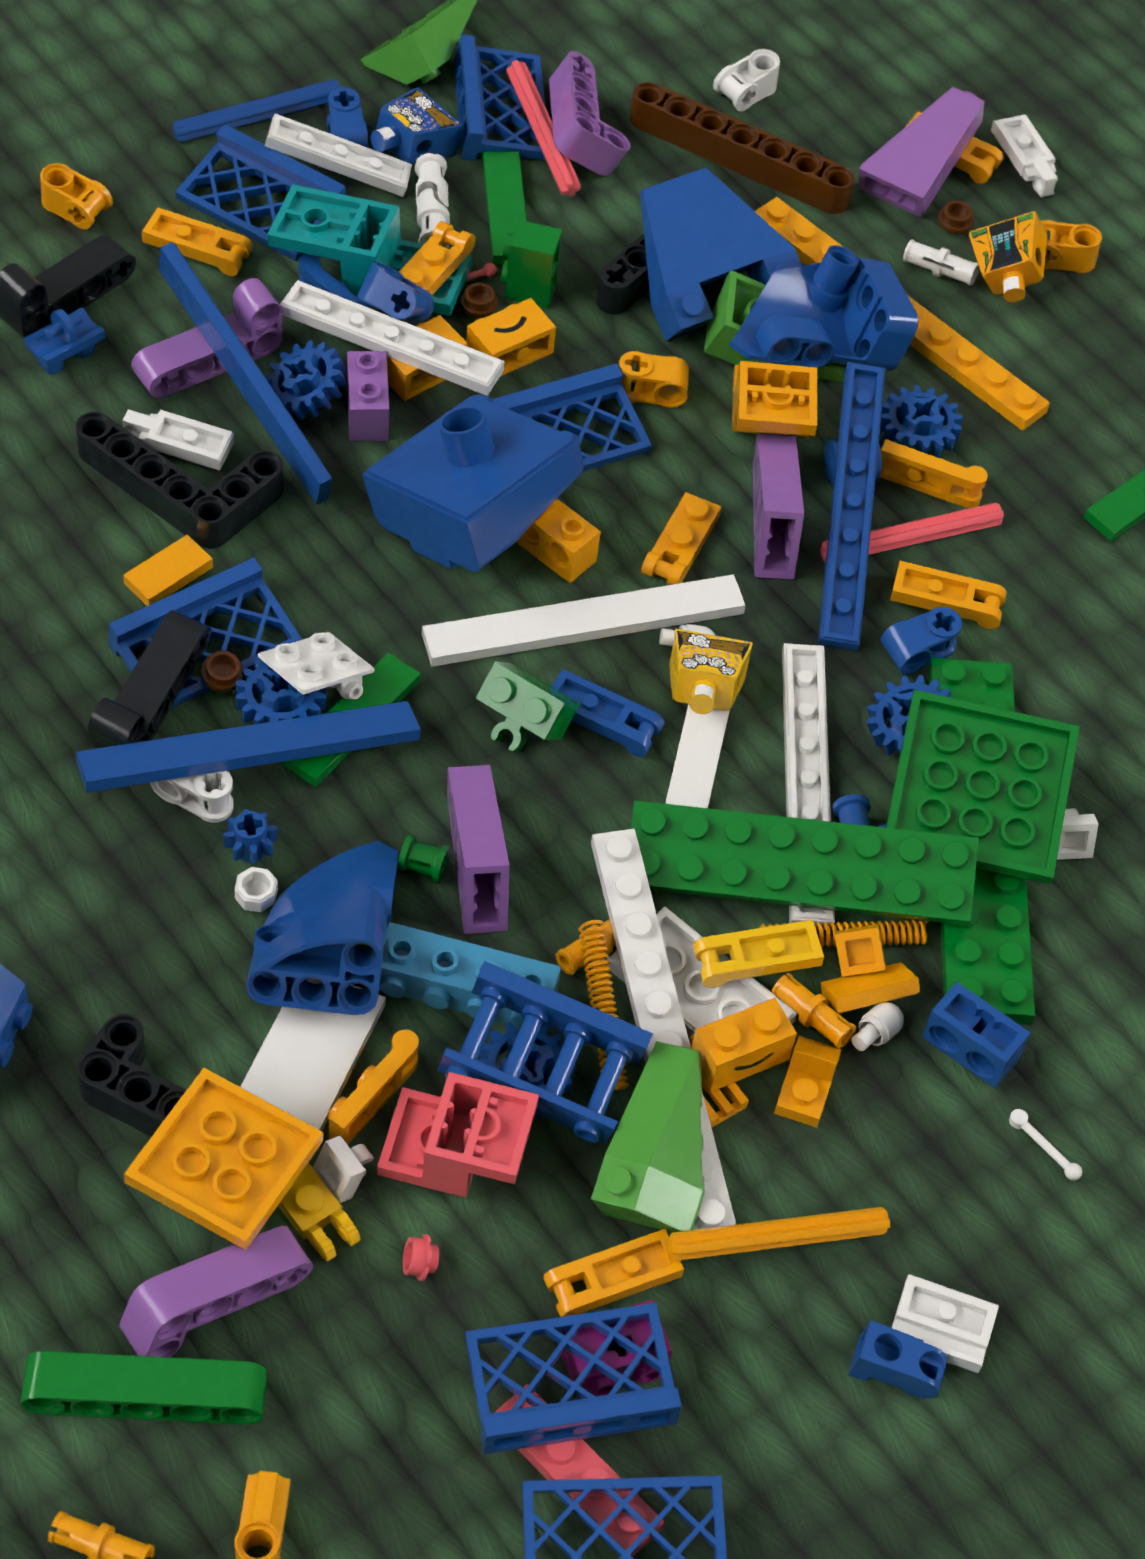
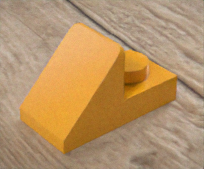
[774,1036,842,1128]

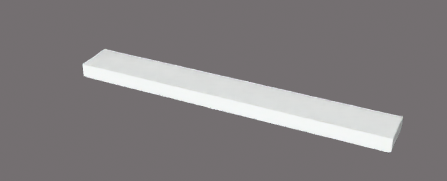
[422,574,746,667]
[782,643,835,930]

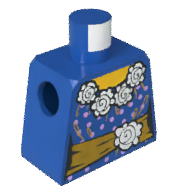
[371,87,463,164]

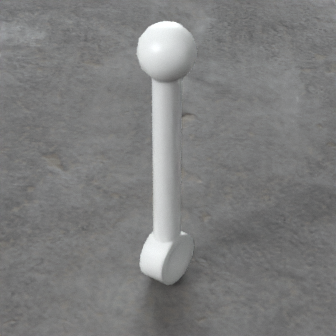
[1009,1109,1082,1181]

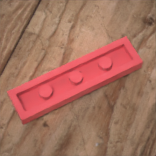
[494,1384,665,1557]

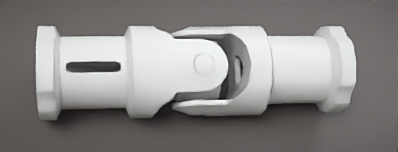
[415,153,450,249]

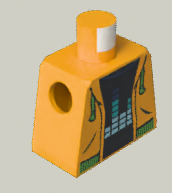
[969,211,1047,302]

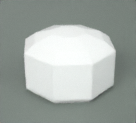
[234,867,278,912]

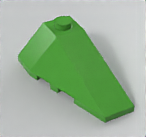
[361,0,477,85]
[704,270,846,383]
[591,1041,705,1232]

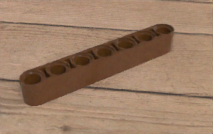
[630,82,855,214]

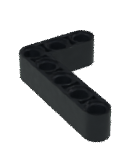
[75,412,284,549]

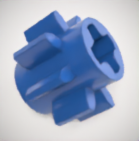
[223,809,277,865]

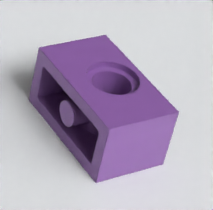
[347,351,389,441]

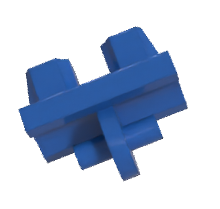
[24,308,105,375]

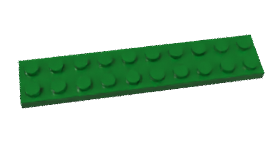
[928,658,1035,1025]

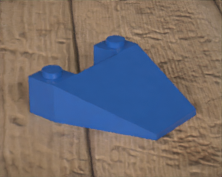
[640,168,802,341]

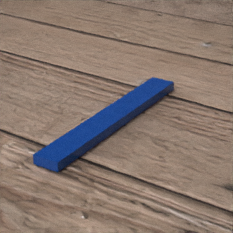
[159,242,332,505]
[817,362,886,651]
[76,701,421,793]

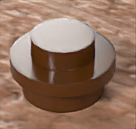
[938,201,974,234]
[461,283,498,318]
[201,651,243,692]

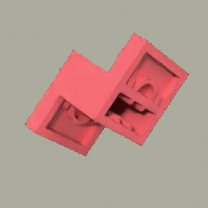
[377,1072,539,1198]

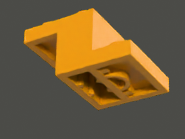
[732,361,817,438]

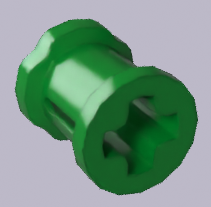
[397,834,451,884]

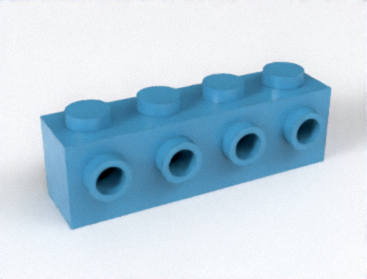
[379,922,561,1030]

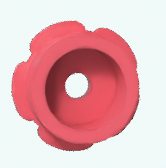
[403,1234,439,1281]

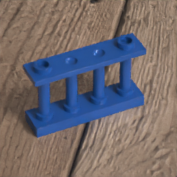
[437,961,653,1144]

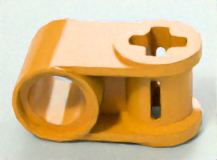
[40,163,113,230]
[1041,220,1102,273]
[619,351,689,408]

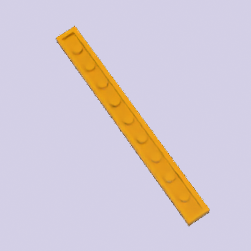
[755,197,1050,431]

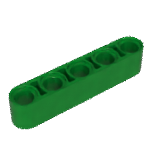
[20,1351,267,1425]

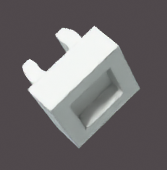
[1057,808,1098,860]
[313,1136,374,1203]

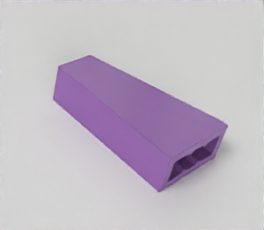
[858,87,985,218]
[753,433,804,580]
[447,765,510,934]

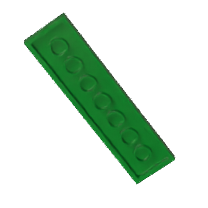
[630,800,979,926]

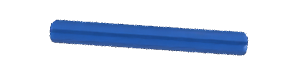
[173,79,341,143]

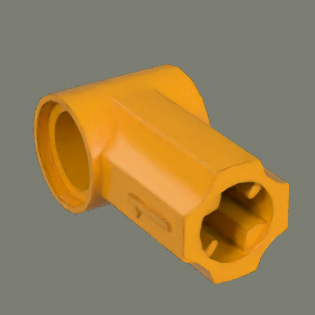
[235,1471,291,1559]

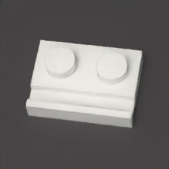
[892,1274,999,1373]

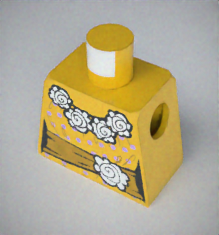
[669,629,753,714]

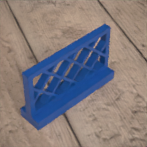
[453,34,546,161]
[175,124,346,262]
[493,363,652,472]
[108,557,302,708]
[465,1303,682,1454]
[522,1476,727,1559]

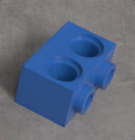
[922,982,1030,1088]

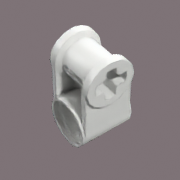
[713,49,780,112]
[150,771,234,823]

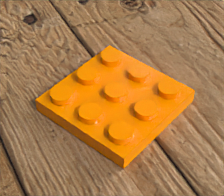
[124,1068,323,1250]

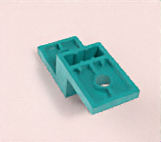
[267,184,473,316]

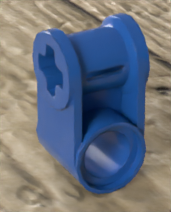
[326,87,368,148]
[357,261,434,323]
[880,607,962,674]

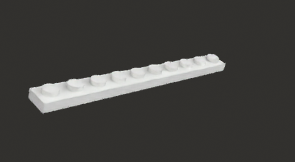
[591,828,736,1230]

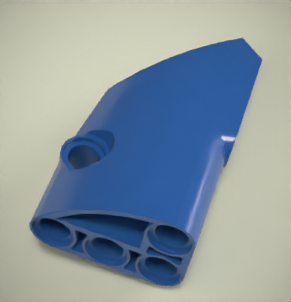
[729,245,918,371]
[246,841,399,1015]

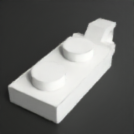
[991,114,1058,197]
[122,409,234,470]

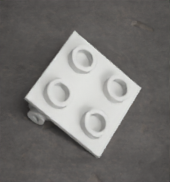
[258,632,374,699]

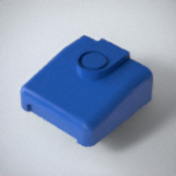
[362,395,584,572]

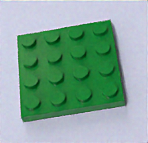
[886,690,1080,884]

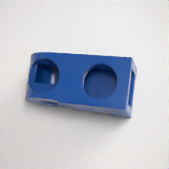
[848,1320,948,1398]

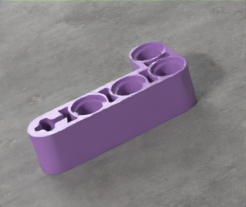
[549,51,631,176]
[131,278,282,398]
[119,1226,314,1357]

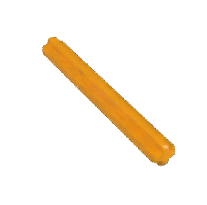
[668,1207,890,1261]

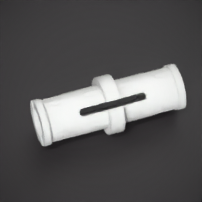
[903,240,979,286]

